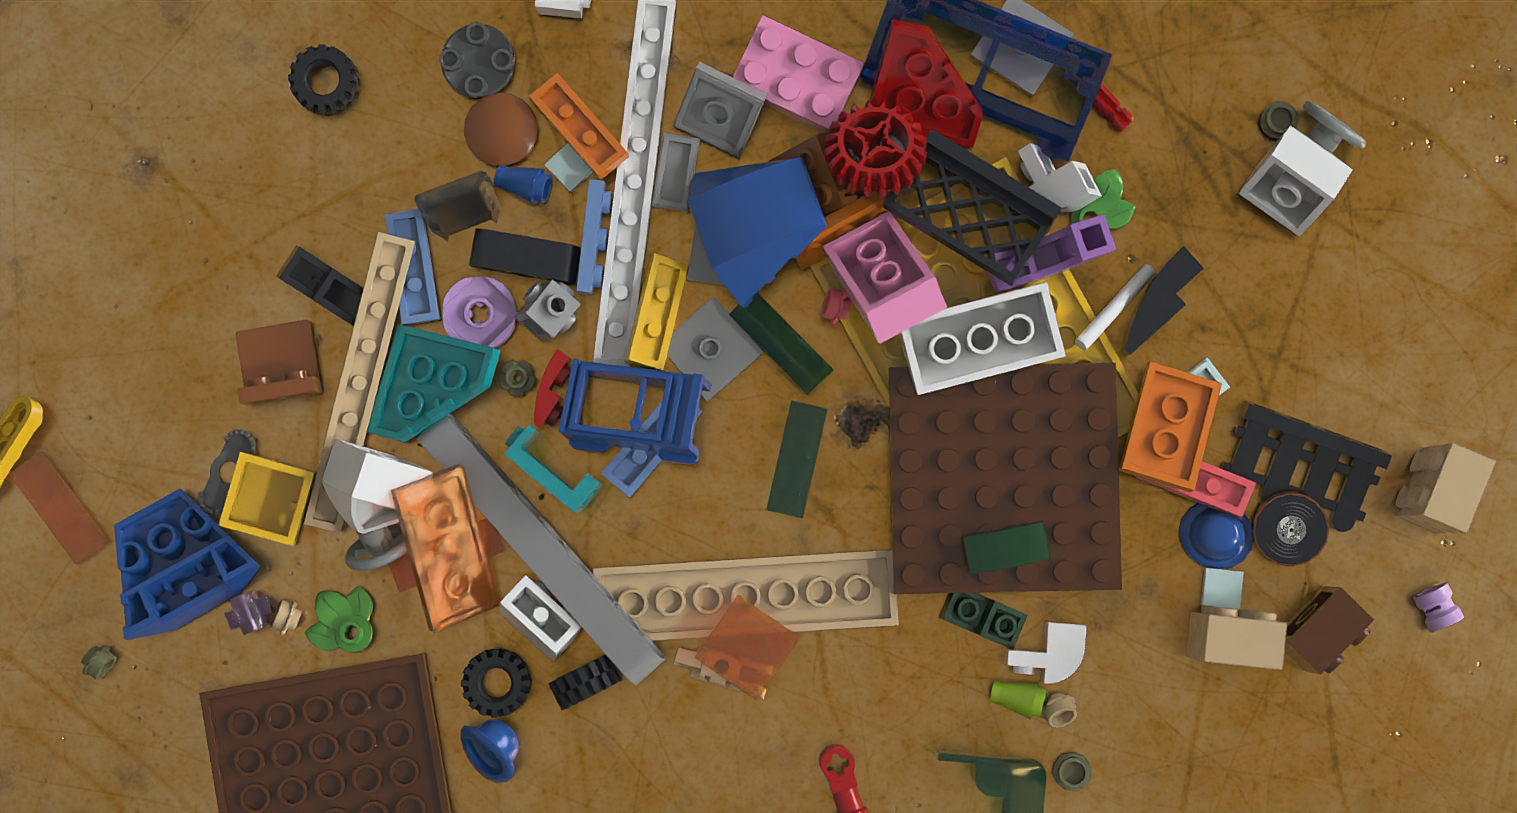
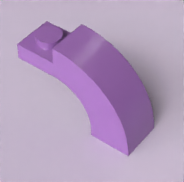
[986,214,1117,294]

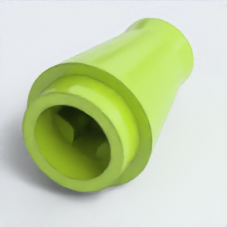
[990,680,1048,720]

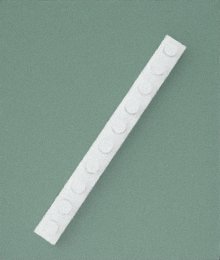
[593,0,676,367]

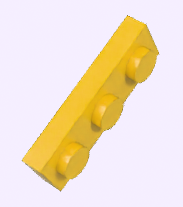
[624,253,689,371]

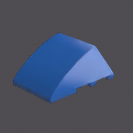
[688,157,827,308]
[114,489,260,640]

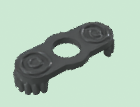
[198,429,256,515]

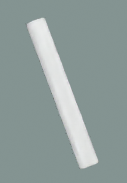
[1075,264,1156,350]

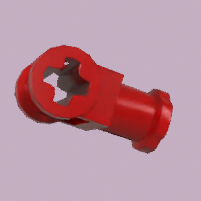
[819,744,869,813]

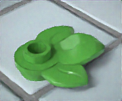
[1070,169,1135,229]
[305,586,373,653]

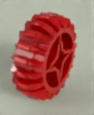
[824,99,927,199]

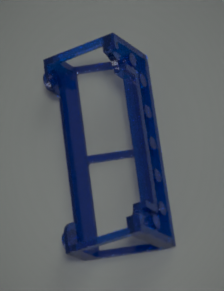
[860,0,1113,162]

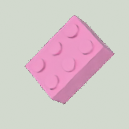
[733,15,864,133]
[823,211,947,344]

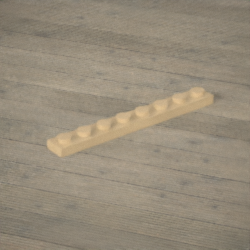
[304,232,415,533]

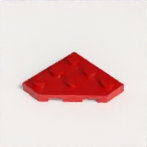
[870,19,983,148]

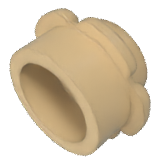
[270,599,302,636]
[1041,693,1077,728]

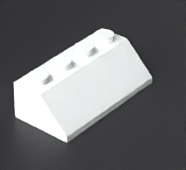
[899,282,1066,395]

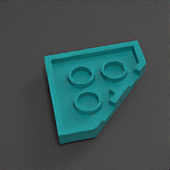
[367,324,501,443]

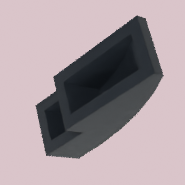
[276,245,363,326]
[1120,246,1204,357]

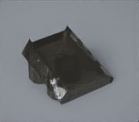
[415,171,502,242]

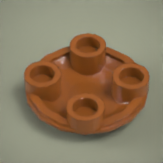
[464,93,538,166]

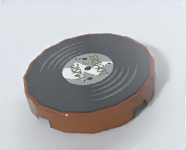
[1252,490,1330,567]

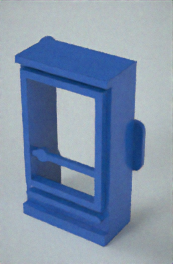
[559,359,712,464]

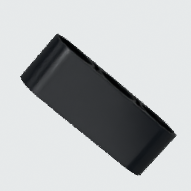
[468,228,581,285]

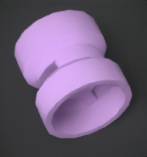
[1413,582,1464,632]

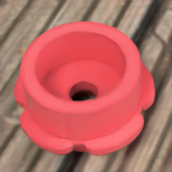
[821,288,852,324]

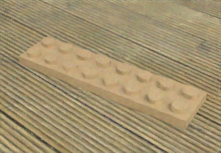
[593,550,899,641]

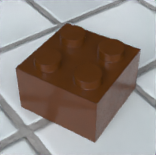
[1284,586,1374,675]

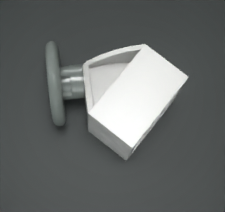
[1238,101,1367,237]
[321,438,433,571]

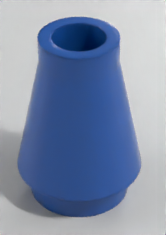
[494,165,552,205]

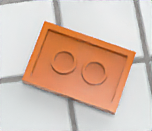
[1118,361,1222,493]

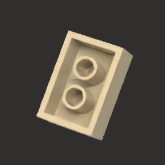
[1395,443,1496,534]
[1186,605,1287,670]

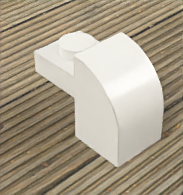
[1018,143,1102,212]
[1004,622,1086,684]

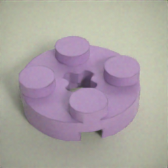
[442,276,518,348]

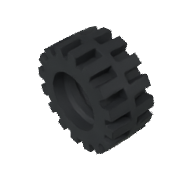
[288,44,359,115]

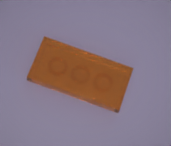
[391,464,500,633]

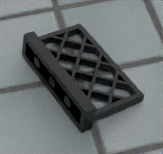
[882,129,1061,286]

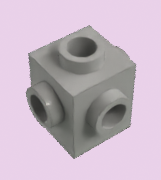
[514,279,580,342]

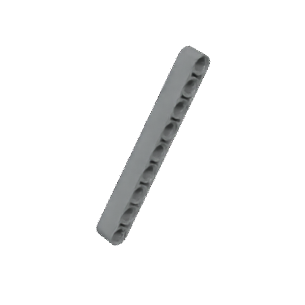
[417,414,665,685]

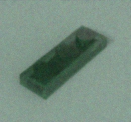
[729,292,834,394]
[766,400,828,519]

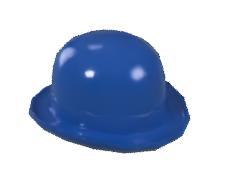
[1179,503,1254,569]
[460,720,519,783]

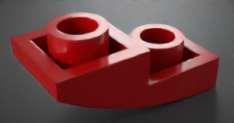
[534,349,572,430]

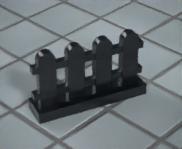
[1221,400,1392,532]

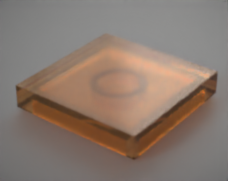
[694,595,800,701]

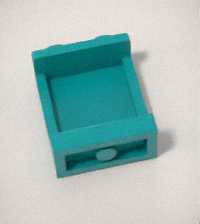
[504,425,603,514]

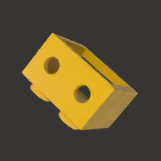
[219,452,316,546]

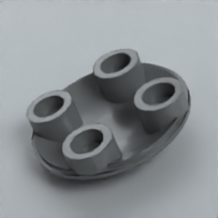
[439,22,515,98]

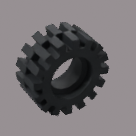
[461,648,531,718]
[548,654,622,711]

